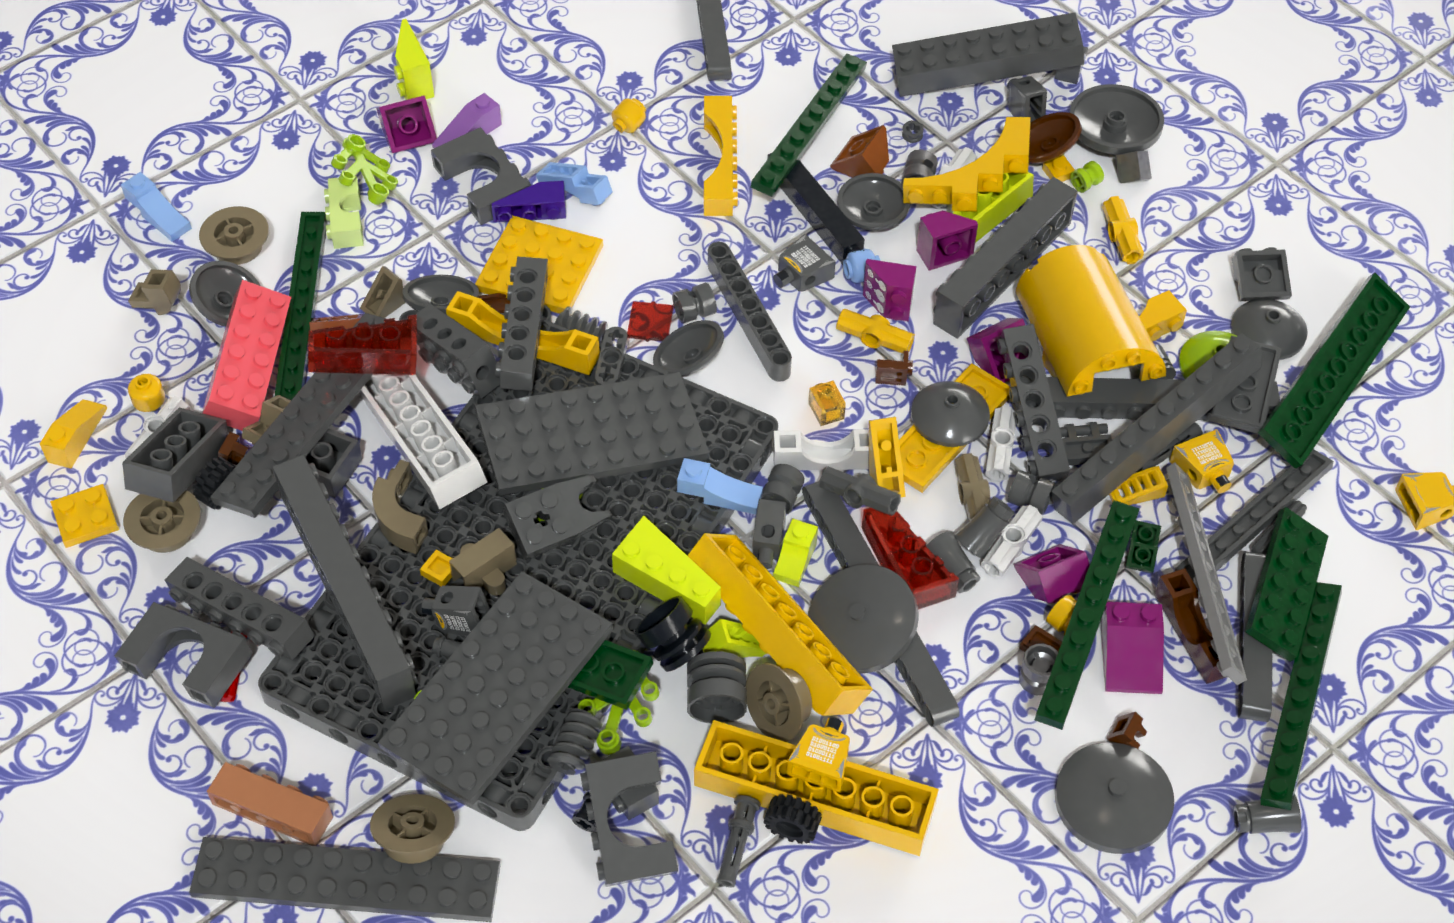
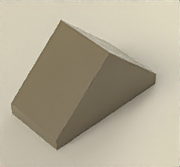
[360,266,405,318]

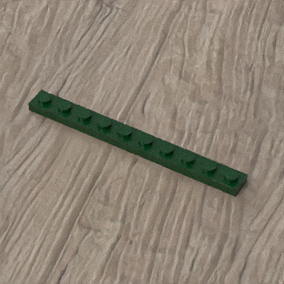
[750,53,867,197]
[274,212,327,400]
[1034,500,1140,730]
[1260,582,1342,810]

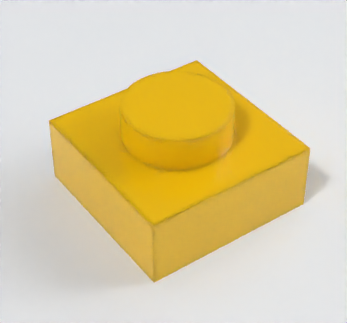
[1042,155,1075,182]
[420,550,453,587]

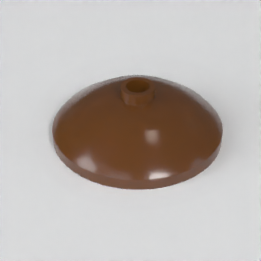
[1029,112,1082,164]

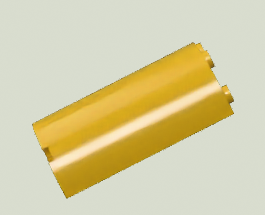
[1015,245,1166,397]

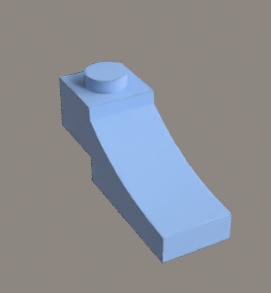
[536,162,613,206]
[121,172,192,242]
[677,458,763,514]

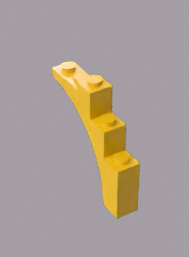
[903,117,1031,212]

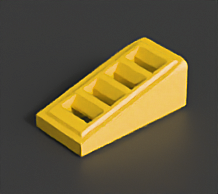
[1109,466,1168,505]

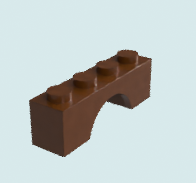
[1155,568,1225,684]

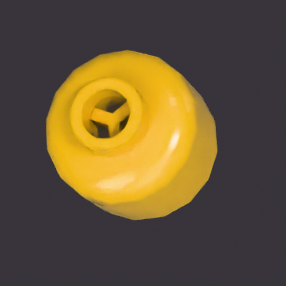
[611,98,646,133]
[128,374,165,412]

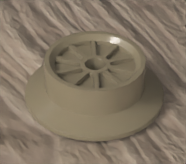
[199,206,269,265]
[123,490,201,553]
[745,663,812,742]
[370,794,455,864]

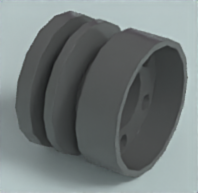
[687,651,747,724]

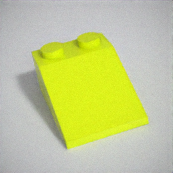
[393,19,434,100]

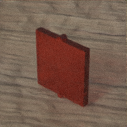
[627,301,674,342]

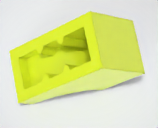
[773,518,818,587]
[703,619,767,658]

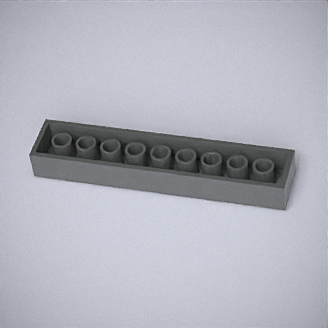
[273,455,418,710]

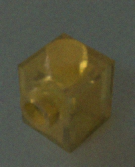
[808,380,846,426]

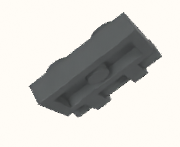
[1060,422,1112,465]

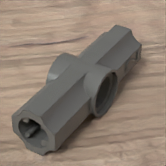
[819,466,901,516]

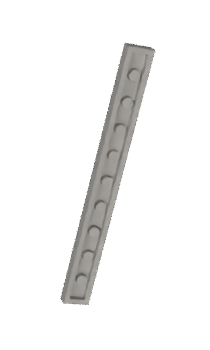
[1166,463,1247,685]

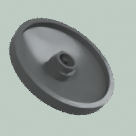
[1069,84,1164,155]
[808,564,919,674]
[1055,742,1174,854]

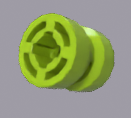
[1070,161,1104,193]

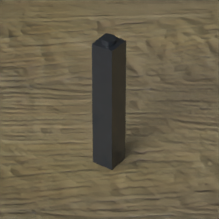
[767,153,865,265]

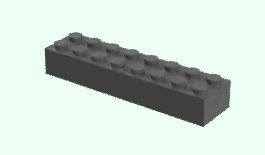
[892,12,1084,97]
[933,177,1078,339]

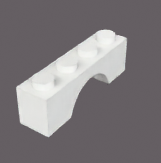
[773,429,869,470]

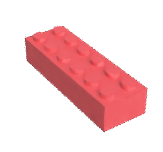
[202,280,291,431]

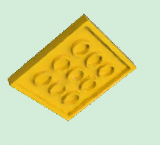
[475,215,603,314]

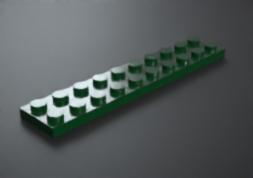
[1258,273,1410,469]

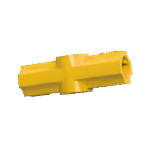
[1102,196,1144,264]
[836,309,915,353]

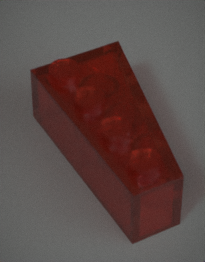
[308,314,417,375]
[861,507,959,609]

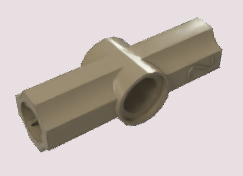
[955,453,990,521]

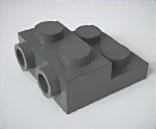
[1231,247,1292,301]

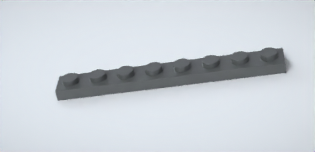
[1175,449,1334,589]

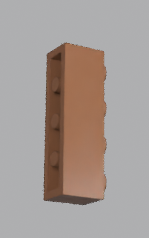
[207,762,333,846]

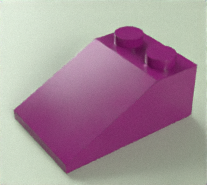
[1101,602,1164,694]

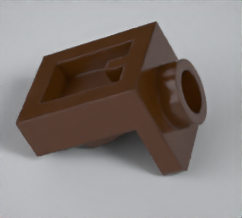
[875,351,913,386]

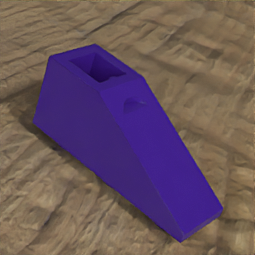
[492,181,566,222]

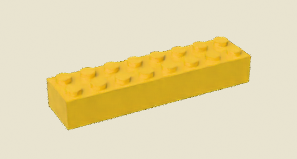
[688,533,873,716]
[694,720,939,856]

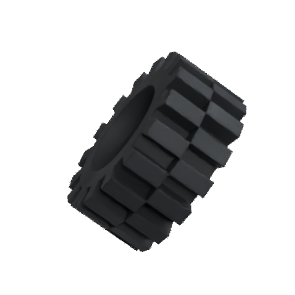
[193,457,236,510]
[763,794,822,844]

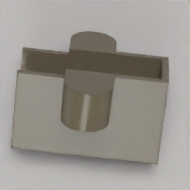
[449,528,517,596]

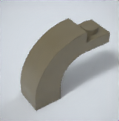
[372,459,428,554]

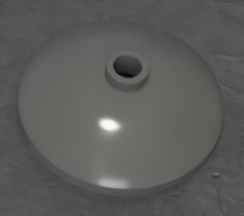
[837,173,910,230]
[189,261,261,327]
[403,275,479,315]
[1231,299,1308,360]
[653,320,724,376]
[911,381,990,447]

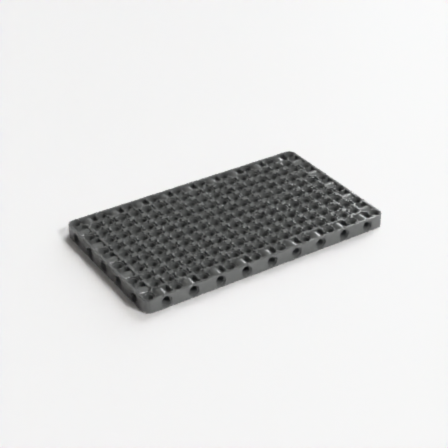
[258,319,779,831]

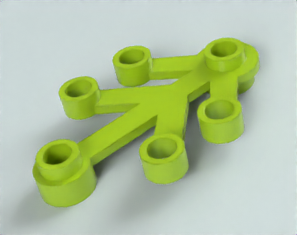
[331,134,398,205]
[578,650,660,755]

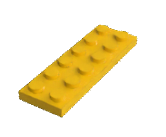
[899,363,1011,493]

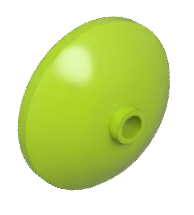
[1179,330,1237,379]

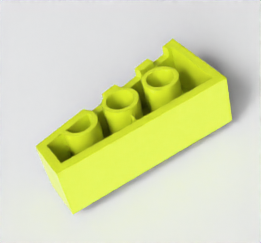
[953,172,1034,243]
[612,516,721,625]

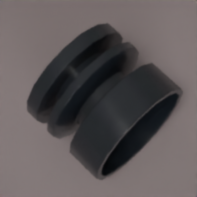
[635,596,711,672]

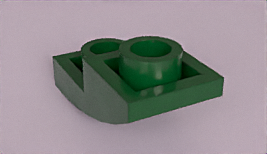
[1126,520,1162,574]

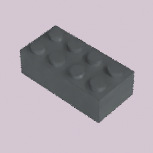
[122,407,227,503]

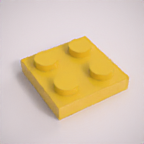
[50,484,119,548]

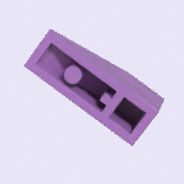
[432,93,502,148]

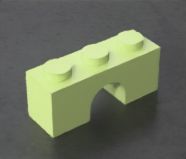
[324,176,364,249]

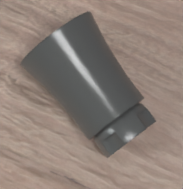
[955,496,1014,559]
[922,531,981,593]
[1233,795,1301,834]

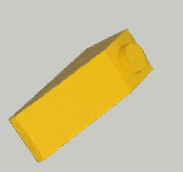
[40,399,107,469]
[869,417,906,497]

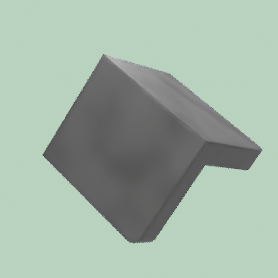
[1116,151,1152,183]

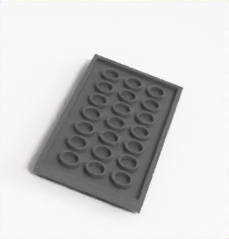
[475,372,709,496]
[378,571,614,806]

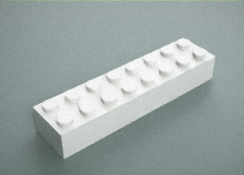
[358,348,487,509]

